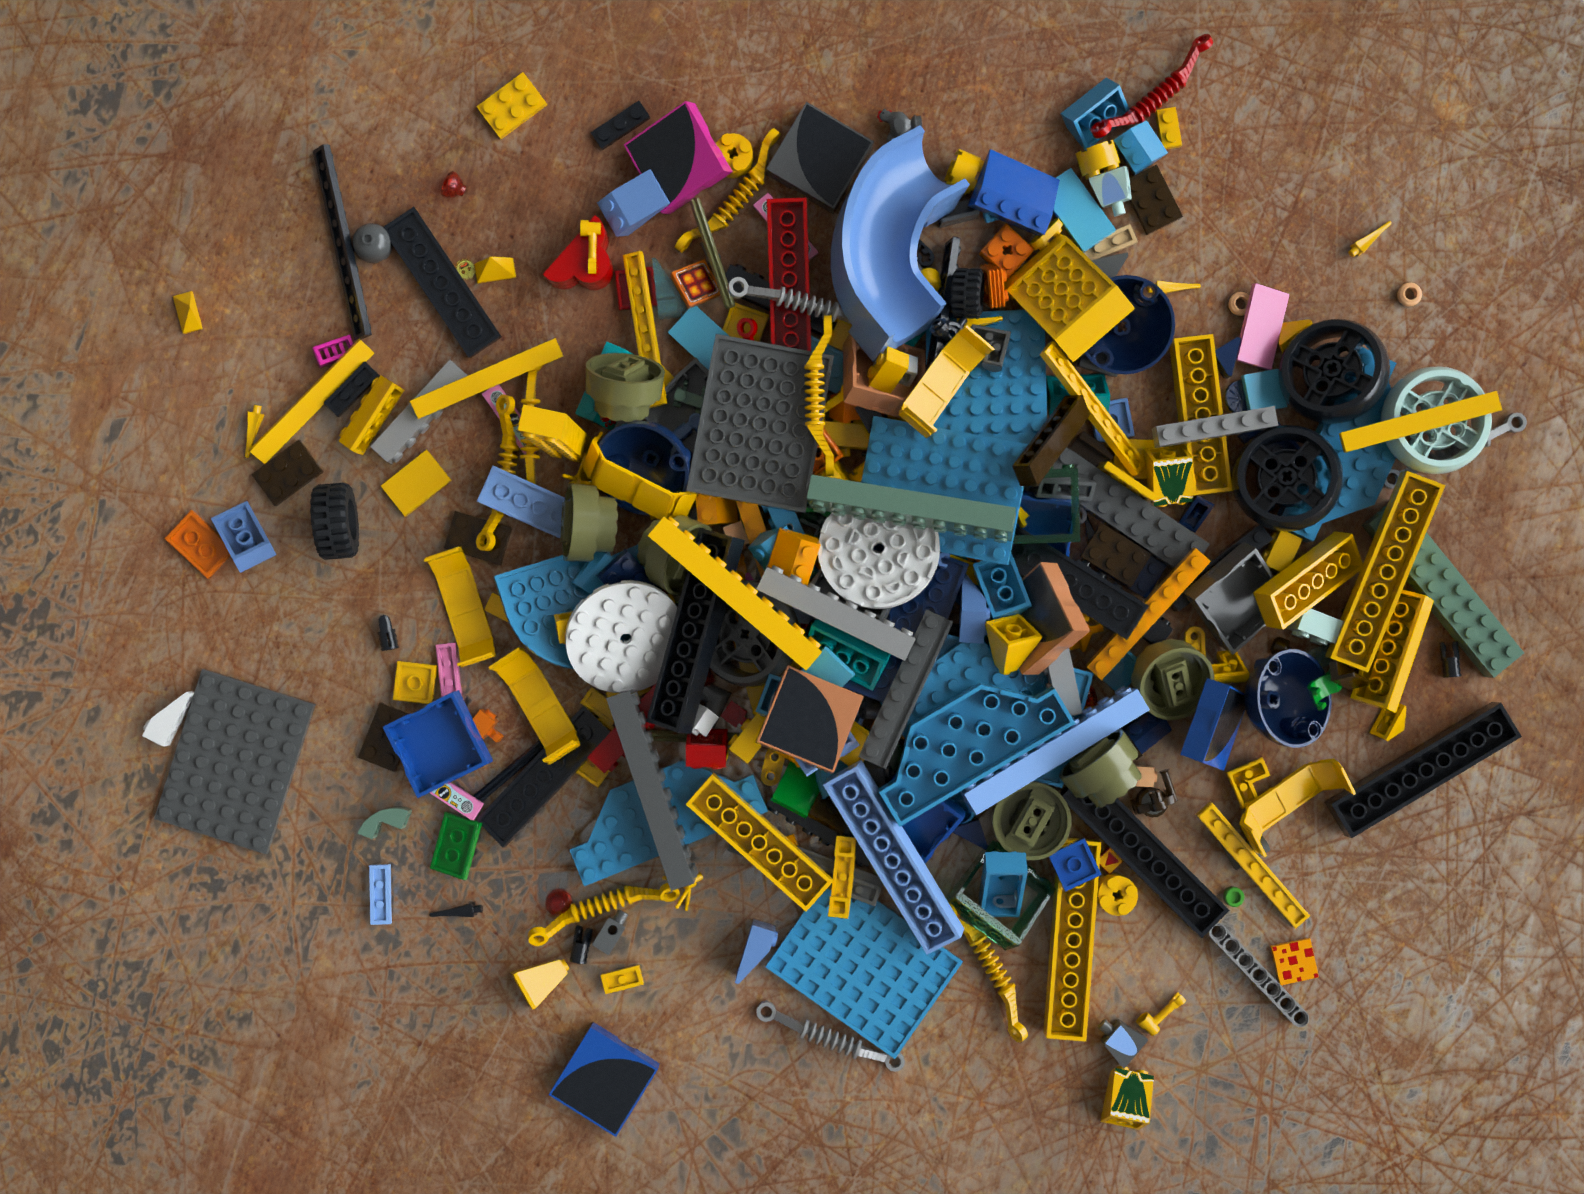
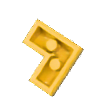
[1211,651,1250,684]
[1225,757,1270,809]

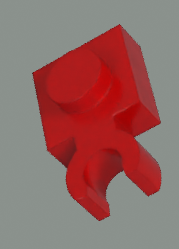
[720,701,752,728]

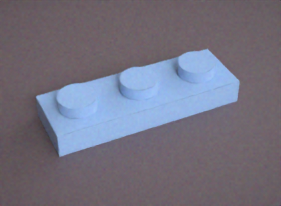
[369,864,392,925]

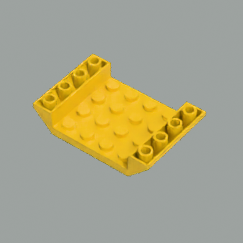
[1004,233,1135,362]

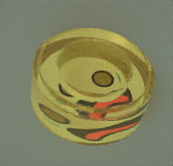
[455,259,476,280]

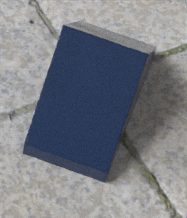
[1215,337,1241,379]
[1178,495,1215,533]
[952,818,988,850]

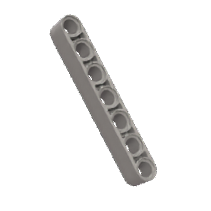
[1207,922,1309,1027]

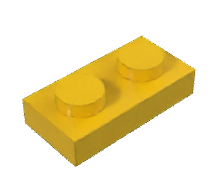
[1155,107,1182,149]
[600,964,644,994]

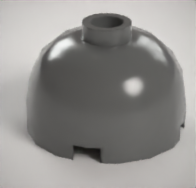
[352,223,393,264]

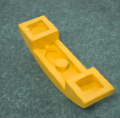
[828,836,856,919]

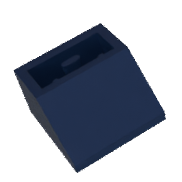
[1121,711,1172,754]

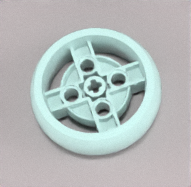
[1381,366,1492,474]

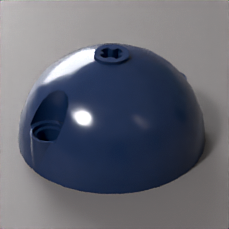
[1085,275,1175,375]
[598,421,692,515]
[1244,649,1332,748]

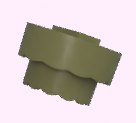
[585,353,665,422]
[560,483,618,562]
[637,515,712,596]
[1131,639,1214,720]
[1059,729,1142,808]
[991,781,1071,860]

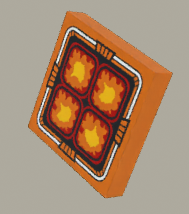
[670,259,721,309]

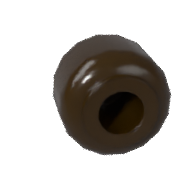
[1270,637,1292,654]

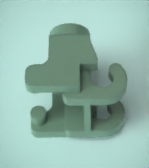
[673,380,706,415]

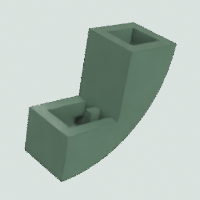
[357,806,413,839]

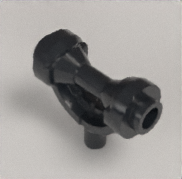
[930,316,967,344]

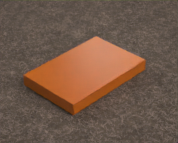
[164,510,230,579]

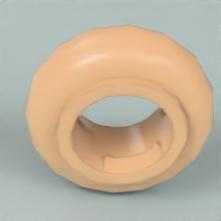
[1397,282,1422,307]
[1228,292,1250,316]

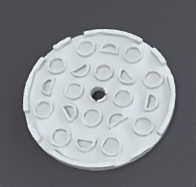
[818,512,940,609]
[565,580,677,693]

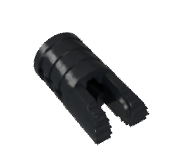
[377,615,399,651]
[1439,641,1462,678]
[569,925,593,964]

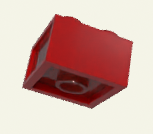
[686,729,728,769]

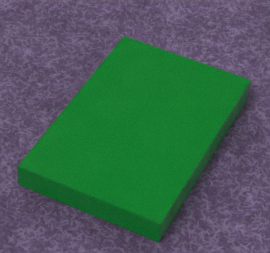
[771,761,820,819]
[429,811,482,880]

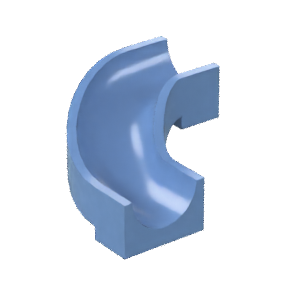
[831,126,970,362]

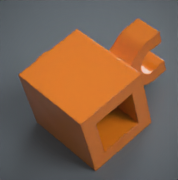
[473,709,504,743]

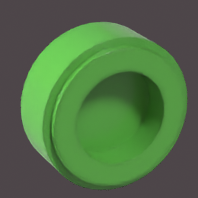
[1223,886,1244,907]

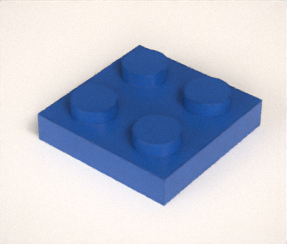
[1049,837,1102,892]

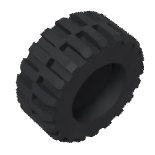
[310,482,359,560]

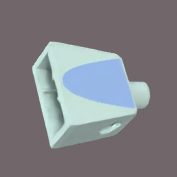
[1089,166,1131,217]

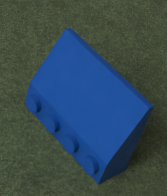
[968,149,1060,236]

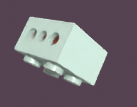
[1287,609,1343,646]

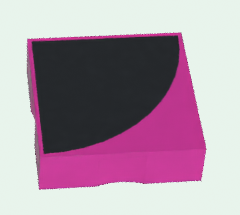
[624,101,732,214]

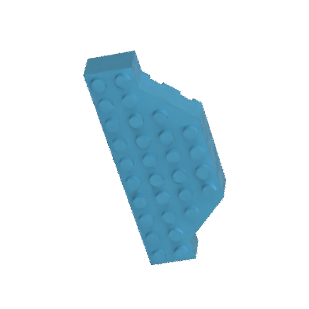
[1277,347,1406,542]
[878,682,1076,827]
[570,759,768,886]

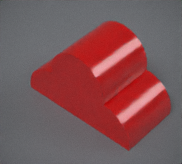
[543,215,614,290]

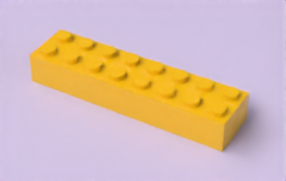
[1170,334,1233,496]
[686,772,833,912]

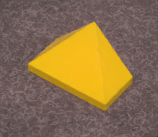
[474,257,516,284]
[173,291,203,334]
[1279,319,1313,354]
[1369,703,1406,741]

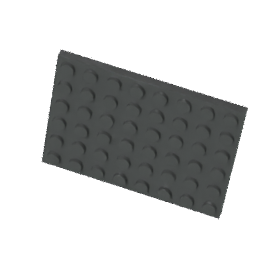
[686,334,834,513]
[154,669,316,854]

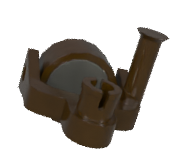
[1130,769,1178,818]

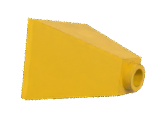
[985,614,1042,675]
[510,959,569,1010]

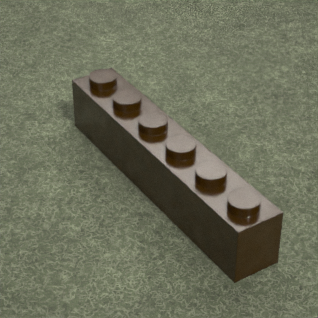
[1012,395,1090,487]

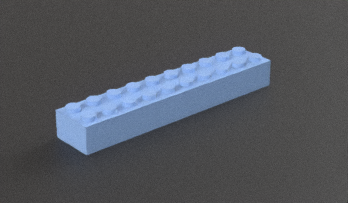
[960,686,1150,815]
[823,760,964,954]

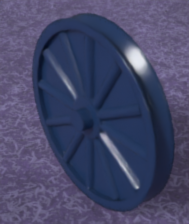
[1225,380,1248,413]

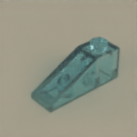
[652,258,686,320]

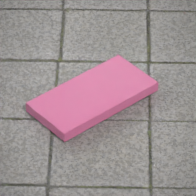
[1236,283,1289,370]

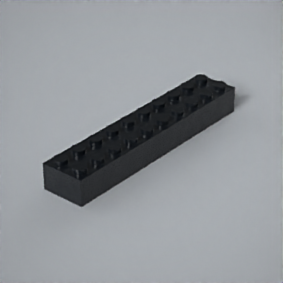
[646,528,745,734]
[1324,702,1522,838]
[1060,786,1230,938]

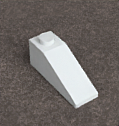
[142,691,194,746]

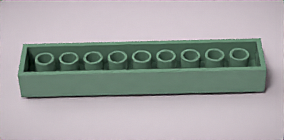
[807,475,1016,543]
[1362,505,1524,678]

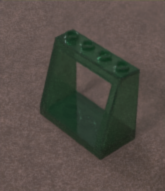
[1013,464,1081,544]
[946,840,1056,951]

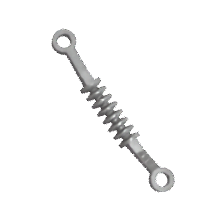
[727,277,852,325]
[1383,413,1527,489]
[756,1001,905,1072]

